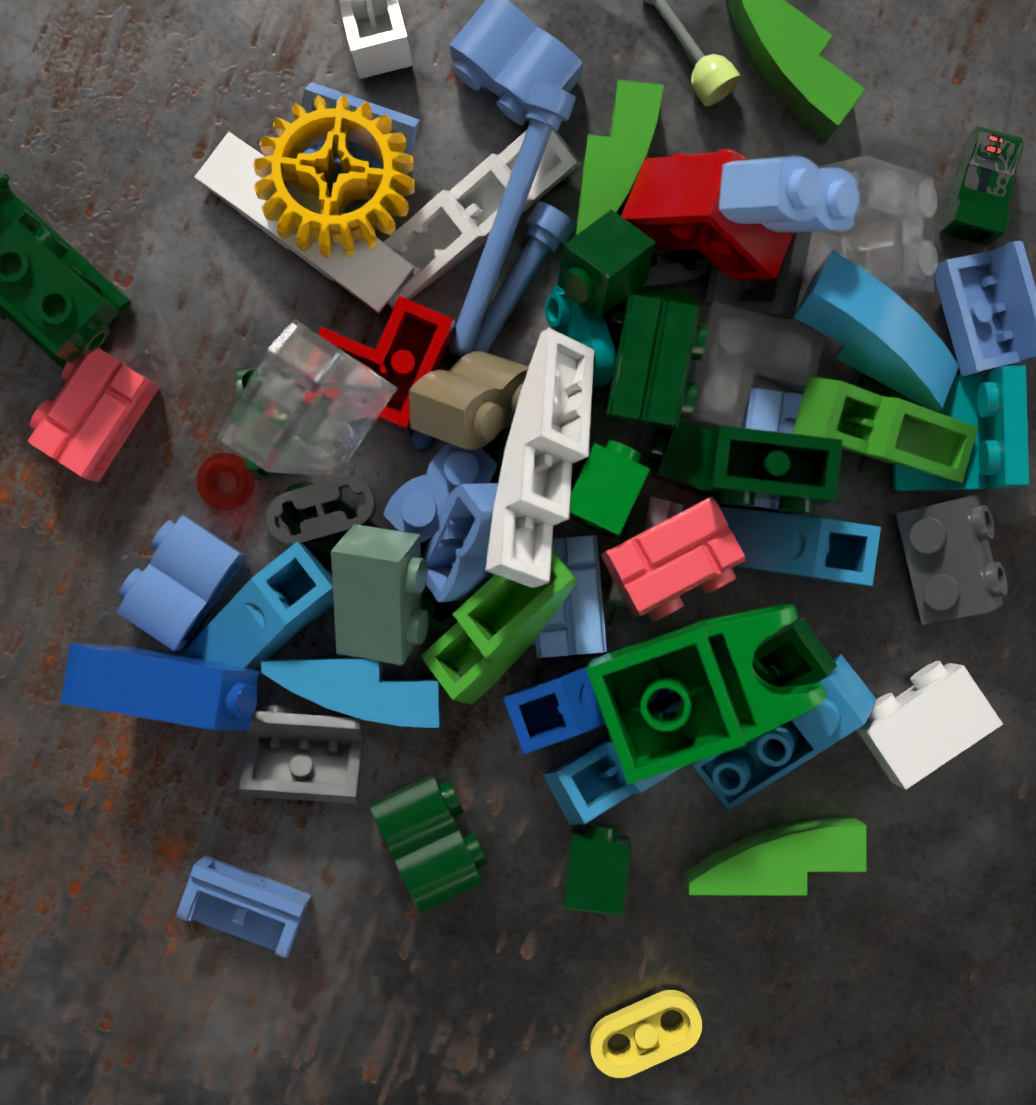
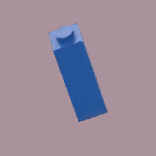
[60,643,259,730]

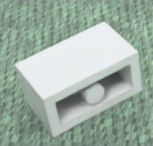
[857,661,1003,790]

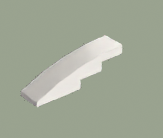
[383,130,581,309]
[194,132,414,315]
[486,328,594,588]

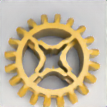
[253,94,415,258]

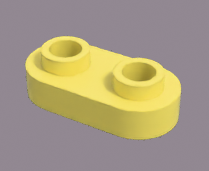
[590,990,702,1078]

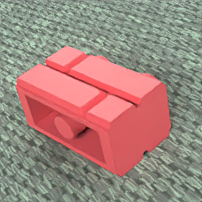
[27,348,160,482]
[600,497,746,622]

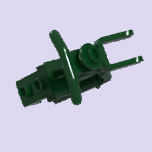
[0,173,131,369]

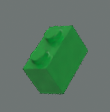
[569,440,650,539]

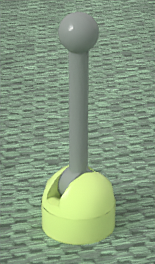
[644,0,742,106]

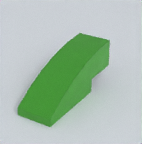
[726,0,866,143]
[575,80,664,236]
[792,376,978,483]
[421,548,578,705]
[683,816,866,896]

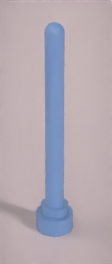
[449,80,576,358]
[411,201,577,451]

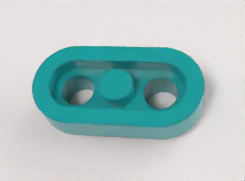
[545,282,616,387]

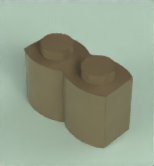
[409,351,529,450]

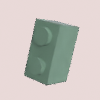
[331,524,429,665]

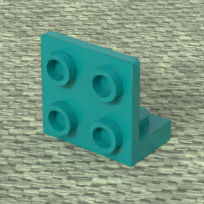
[890,366,1029,491]

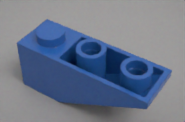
[503,663,678,755]

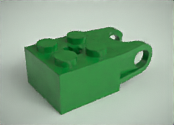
[586,604,828,785]

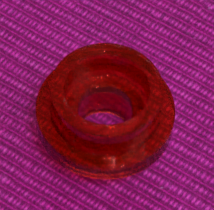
[197,453,255,510]

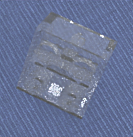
[217,319,397,477]

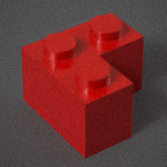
[621,149,794,279]
[297,296,455,435]

